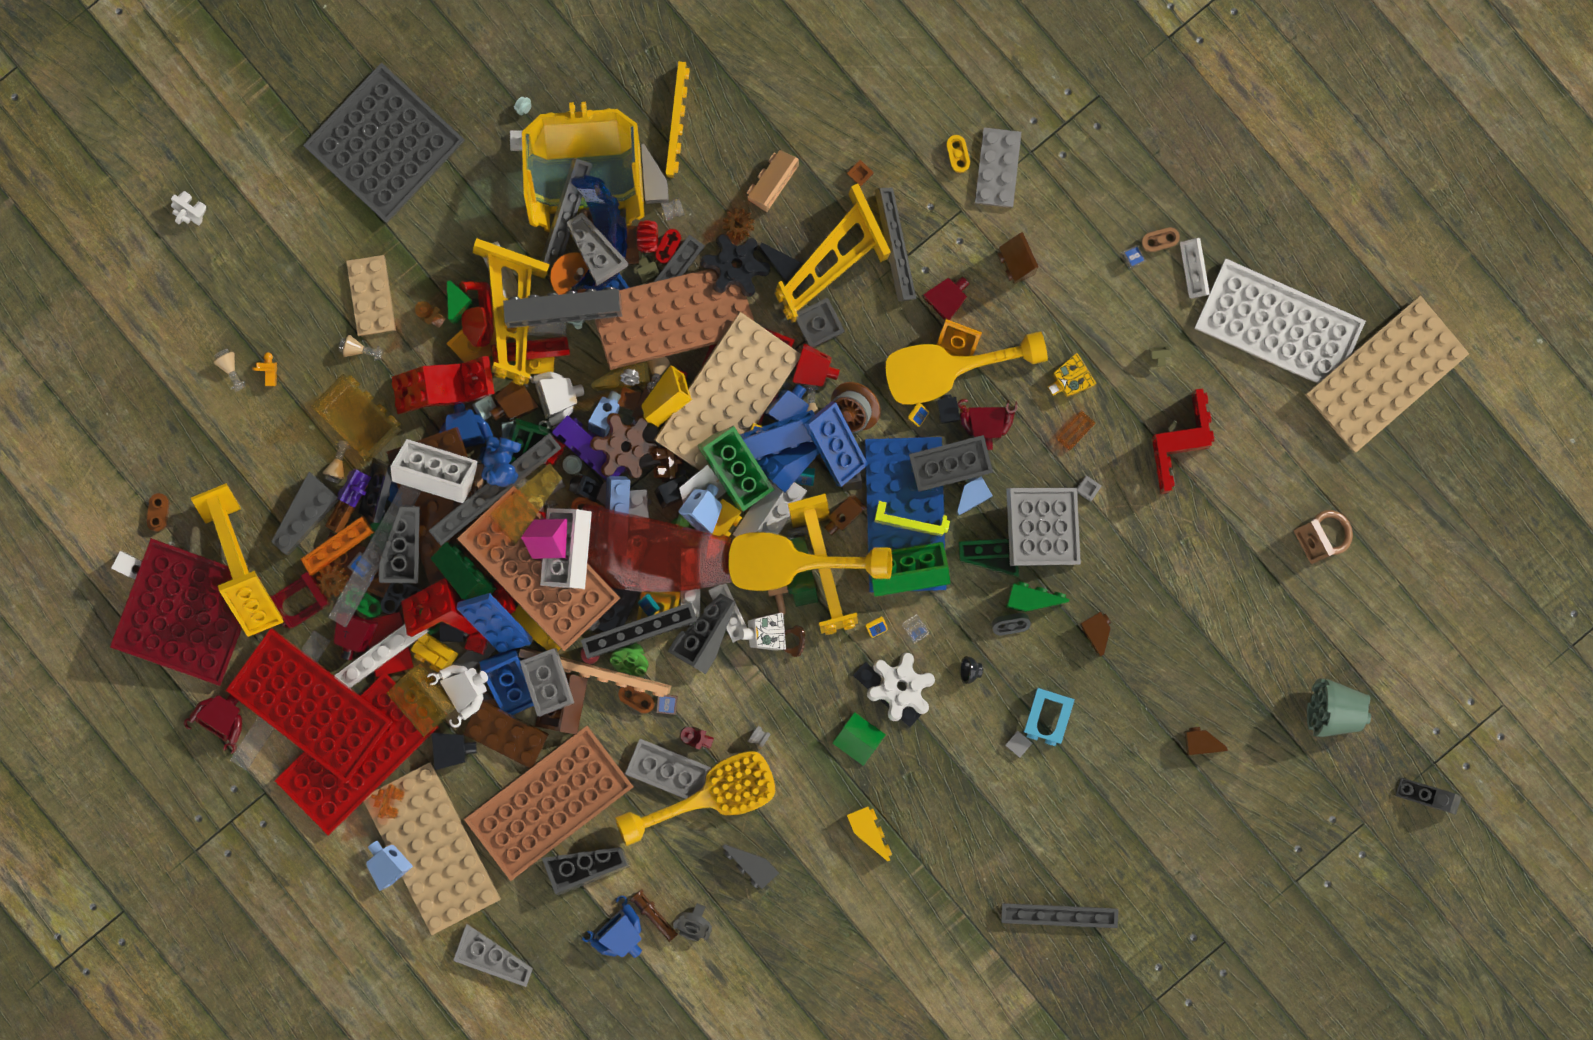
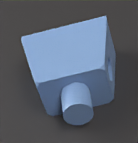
[588,391,621,437]
[678,484,722,534]
[366,841,413,891]

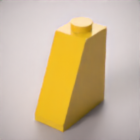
[642,365,692,427]

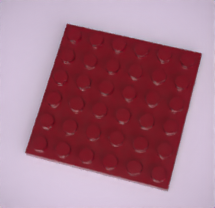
[110,538,261,686]

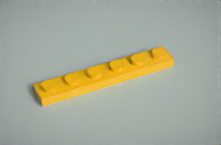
[666,61,690,178]

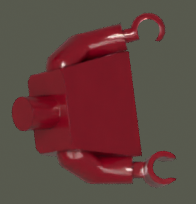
[958,399,1017,451]
[184,694,242,754]

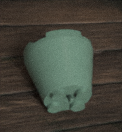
[1307,678,1371,737]

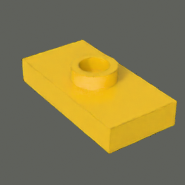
[525,357,555,375]

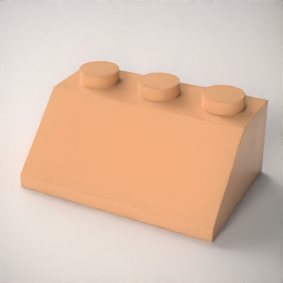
[747,150,799,212]

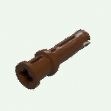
[629,889,678,942]

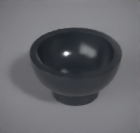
[960,656,983,684]

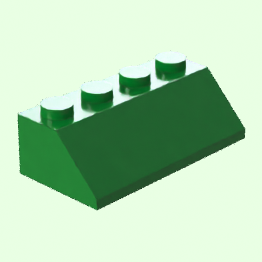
[697,426,775,511]
[871,542,951,597]

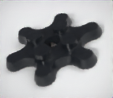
[700,234,771,297]

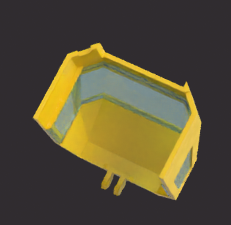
[522,101,644,232]

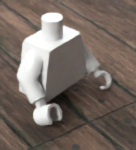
[524,372,584,429]
[427,665,488,728]

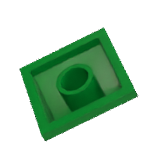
[447,281,474,324]
[832,712,886,766]

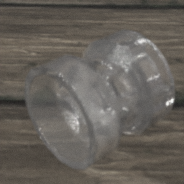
[661,198,685,221]

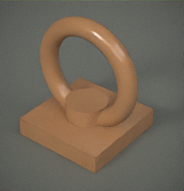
[1293,510,1353,564]

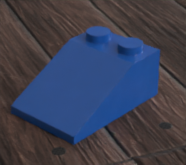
[757,441,819,492]
[479,649,534,715]

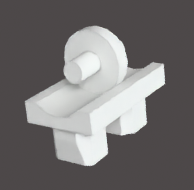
[171,191,206,226]

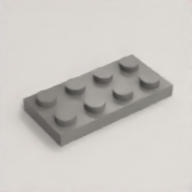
[975,128,1021,208]
[625,738,711,799]

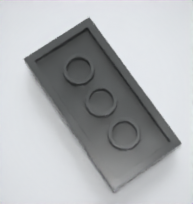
[909,435,993,492]

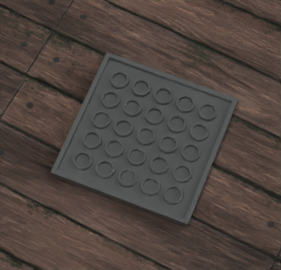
[303,63,465,223]

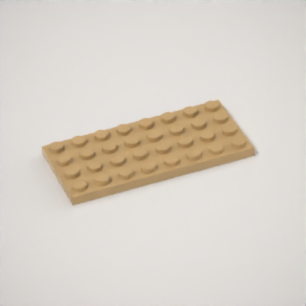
[1305,295,1469,453]
[654,312,801,483]
[363,762,501,935]

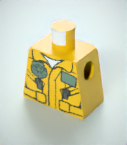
[1047,353,1096,397]

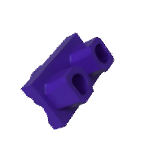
[337,468,371,508]

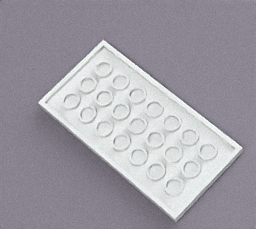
[1194,259,1366,384]

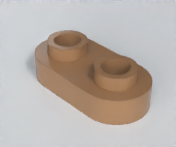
[1142,227,1180,253]

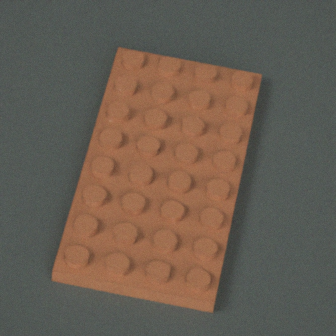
[594,263,755,370]
[457,486,620,651]
[464,726,634,881]

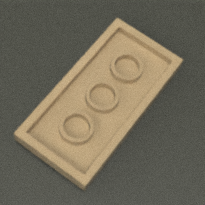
[346,255,396,337]

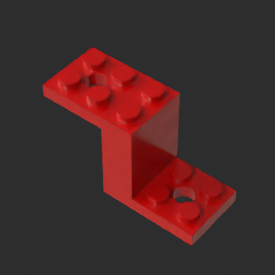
[392,356,495,414]
[1152,388,1214,494]
[401,578,516,637]

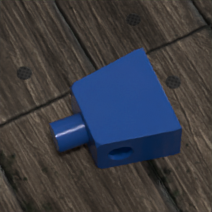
[763,384,809,422]

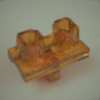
[415,301,446,328]
[371,784,405,819]

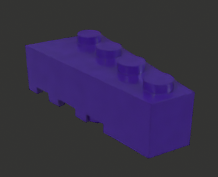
[552,415,627,480]

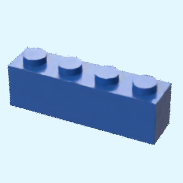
[740,410,815,461]

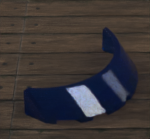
[570,175,627,292]

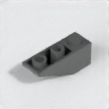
[1396,778,1462,815]
[722,844,779,889]

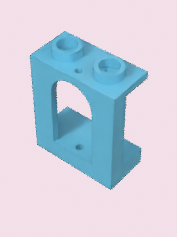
[1023,688,1075,746]

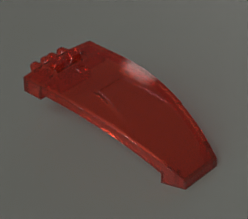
[582,504,733,592]

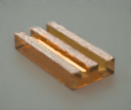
[1056,410,1096,451]

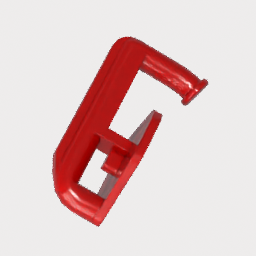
[459,281,494,347]

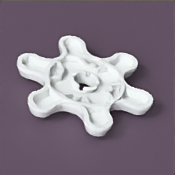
[867,653,935,721]

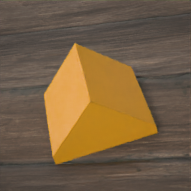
[937,319,982,356]

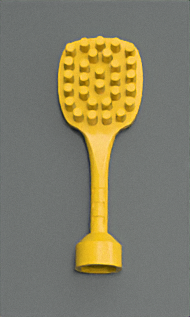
[886,331,1048,405]
[729,532,892,591]
[615,751,775,846]

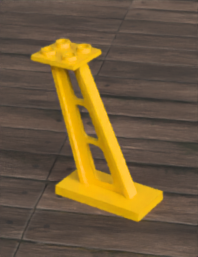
[775,184,891,323]
[473,238,550,386]
[191,483,283,637]
[788,494,858,635]

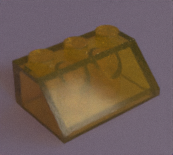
[387,664,456,737]

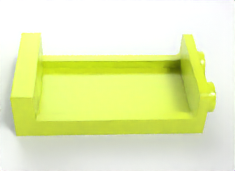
[874,501,950,537]

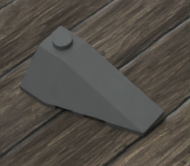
[379,506,419,583]
[668,593,736,674]

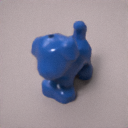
[481,436,521,487]

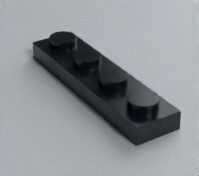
[853,662,922,727]

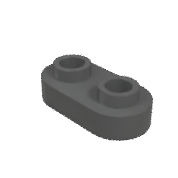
[992,613,1031,636]

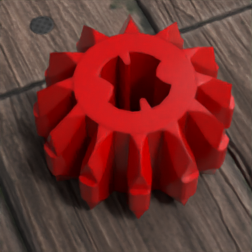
[637,220,659,253]

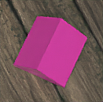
[521,519,567,559]

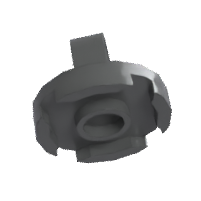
[673,903,712,941]

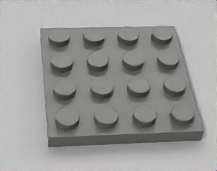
[1006,488,1081,566]

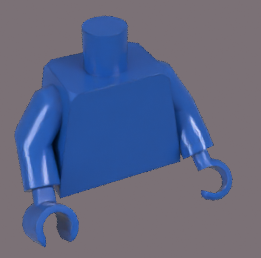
[439,404,493,448]
[582,895,642,958]

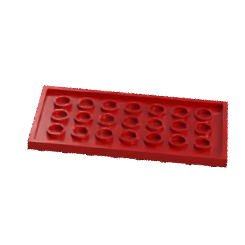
[226,629,393,784]
[275,672,439,836]

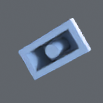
[957,476,993,516]

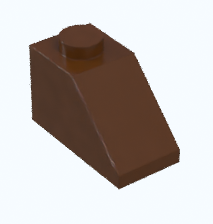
[1080,612,1111,657]
[1184,727,1228,755]

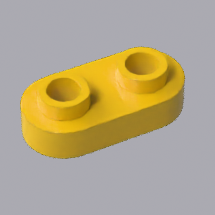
[946,135,970,173]

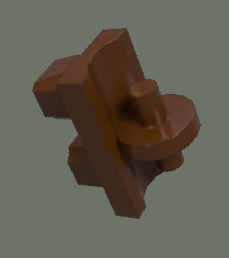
[652,446,684,482]

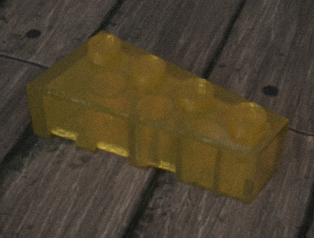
[489,464,562,545]

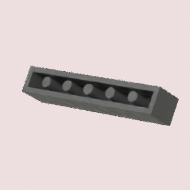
[503,287,622,328]
[581,602,698,659]

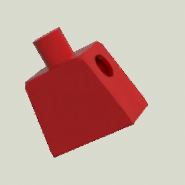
[792,344,840,386]

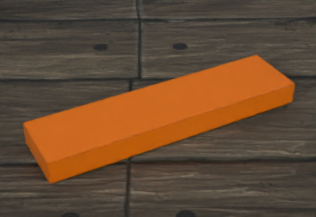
[301,516,374,575]

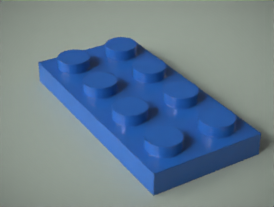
[805,402,868,487]
[456,593,533,653]

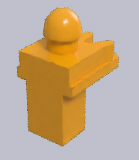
[252,352,277,386]

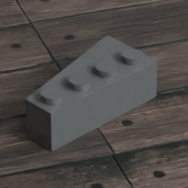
[271,472,339,556]
[542,847,630,896]

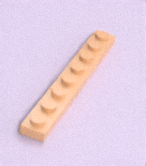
[519,647,671,697]

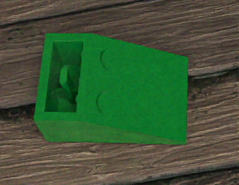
[1005,581,1070,613]

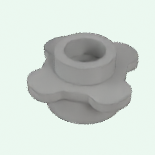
[620,369,640,385]

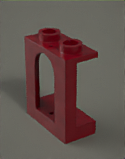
[270,571,331,629]

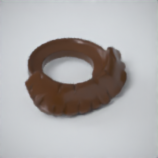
[784,625,805,657]

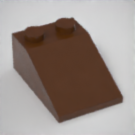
[997,232,1039,284]

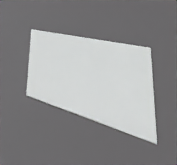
[679,464,726,504]

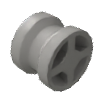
[748,726,771,750]

